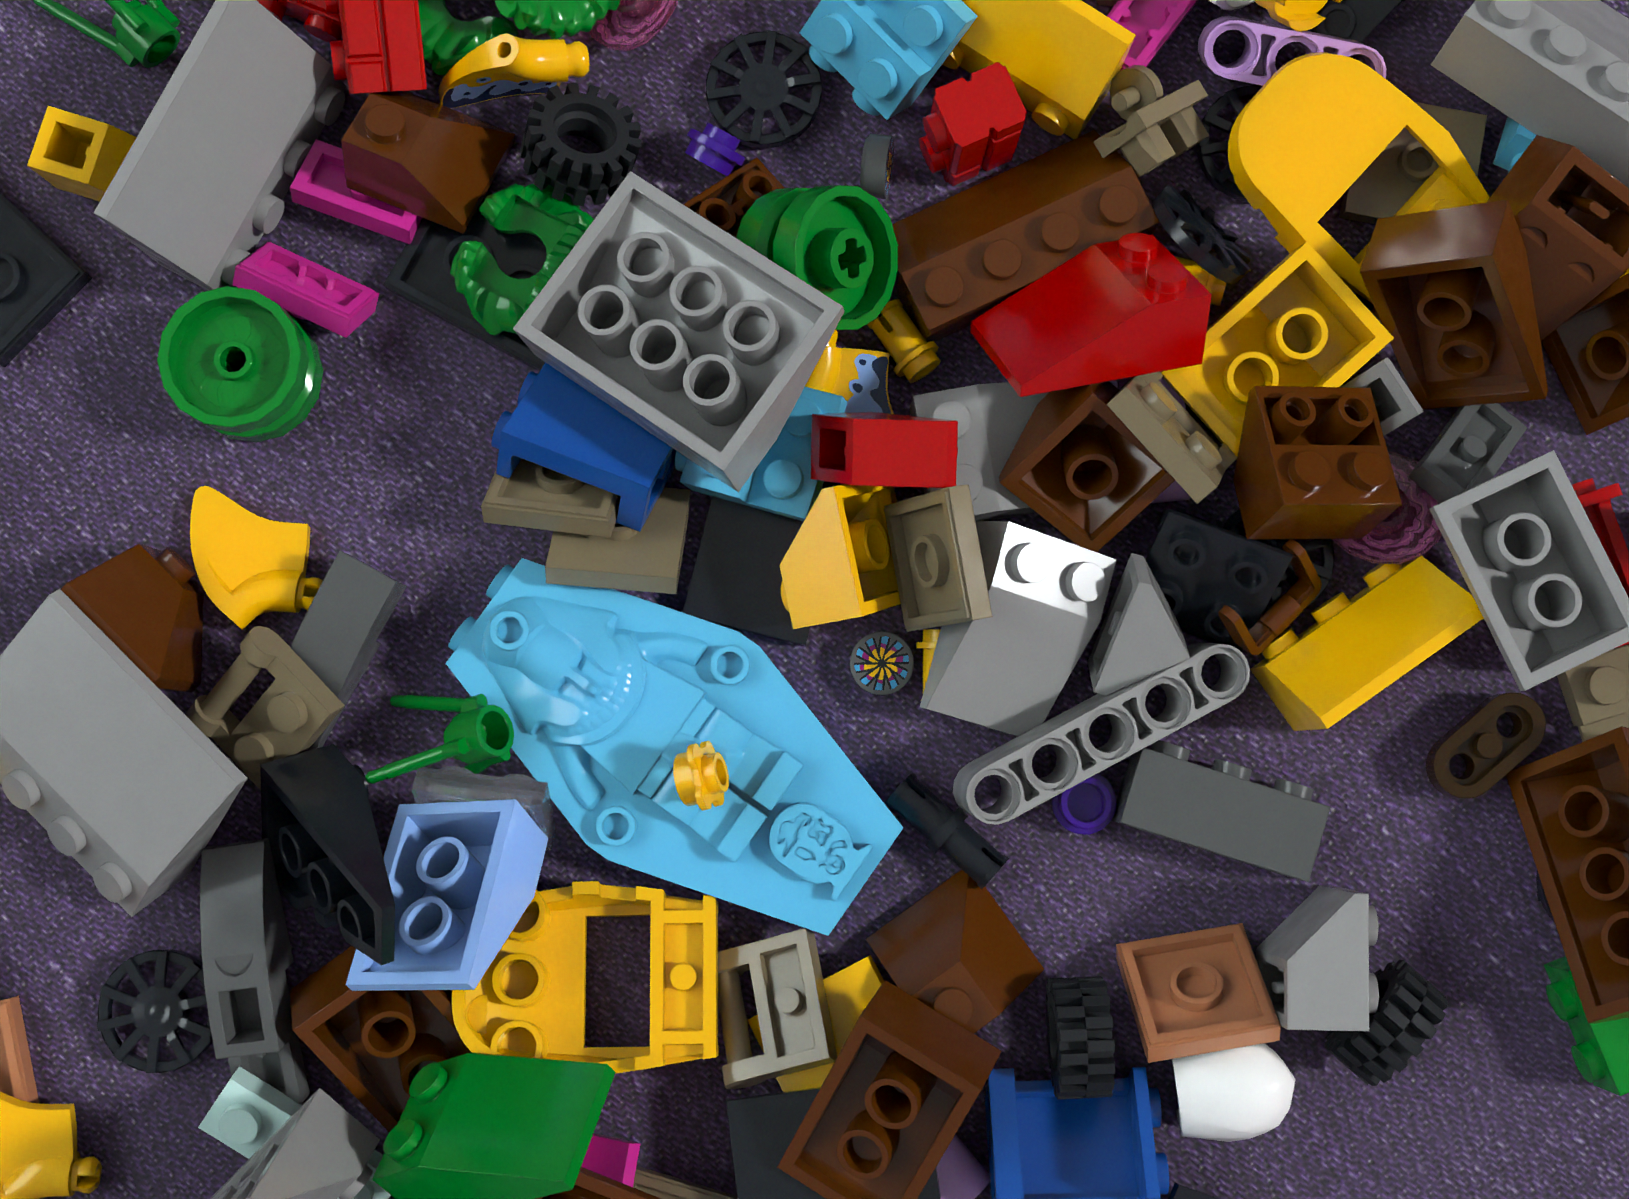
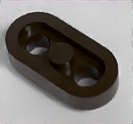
[1426,693,1546,799]

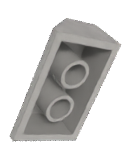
[1429,450,1629,691]

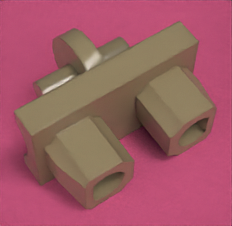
[1093,65,1209,178]

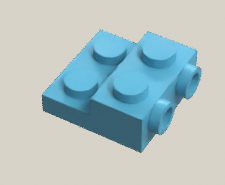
[799,0,978,120]
[675,387,848,521]

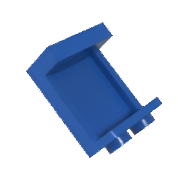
[491,362,676,532]
[983,1067,1169,1199]

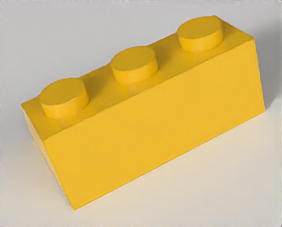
[942,0,1136,139]
[1250,555,1484,731]

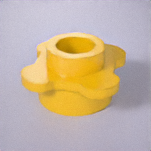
[673,741,729,811]

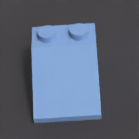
[345,799,548,991]

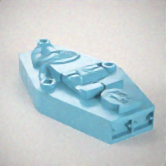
[445,558,903,936]

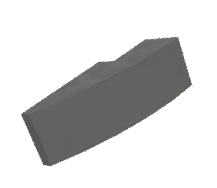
[291,551,407,751]

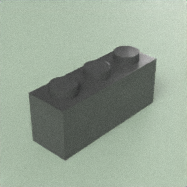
[1111,740,1331,882]

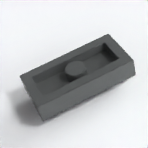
[1408,403,1527,503]

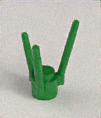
[33,0,181,68]
[365,694,514,789]

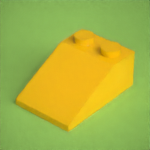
[1161,241,1394,460]

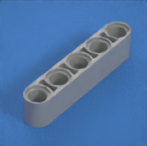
[953,642,1250,825]

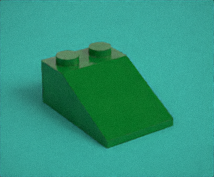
[372,1053,616,1199]

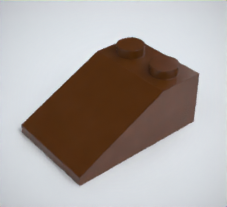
[1360,200,1548,409]
[290,946,472,1132]
[777,980,1002,1199]

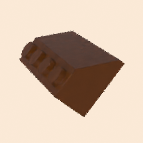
[892,130,1160,342]
[1506,726,1629,1024]

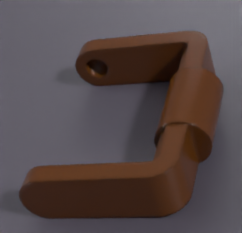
[1218,539,1322,655]

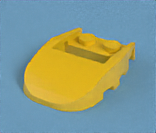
[1228,52,1490,319]
[452,881,719,1074]

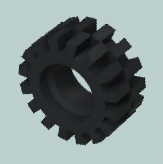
[520,83,642,206]
[1324,960,1448,1086]
[1045,976,1115,1099]

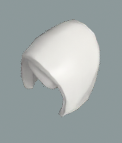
[1172,1043,1296,1142]

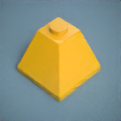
[779,484,901,629]

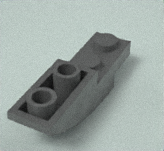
[200,838,310,1104]

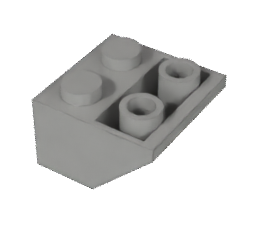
[1256,885,1379,1031]

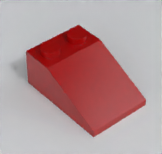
[970,233,1212,397]

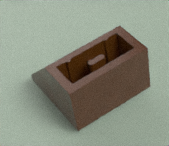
[1233,386,1402,539]

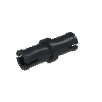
[885,773,1009,889]

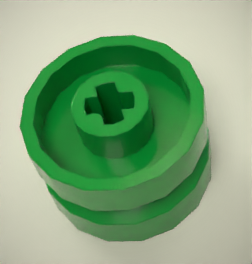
[736,185,898,330]
[157,286,323,443]

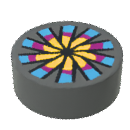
[860,133,894,199]
[850,631,914,696]

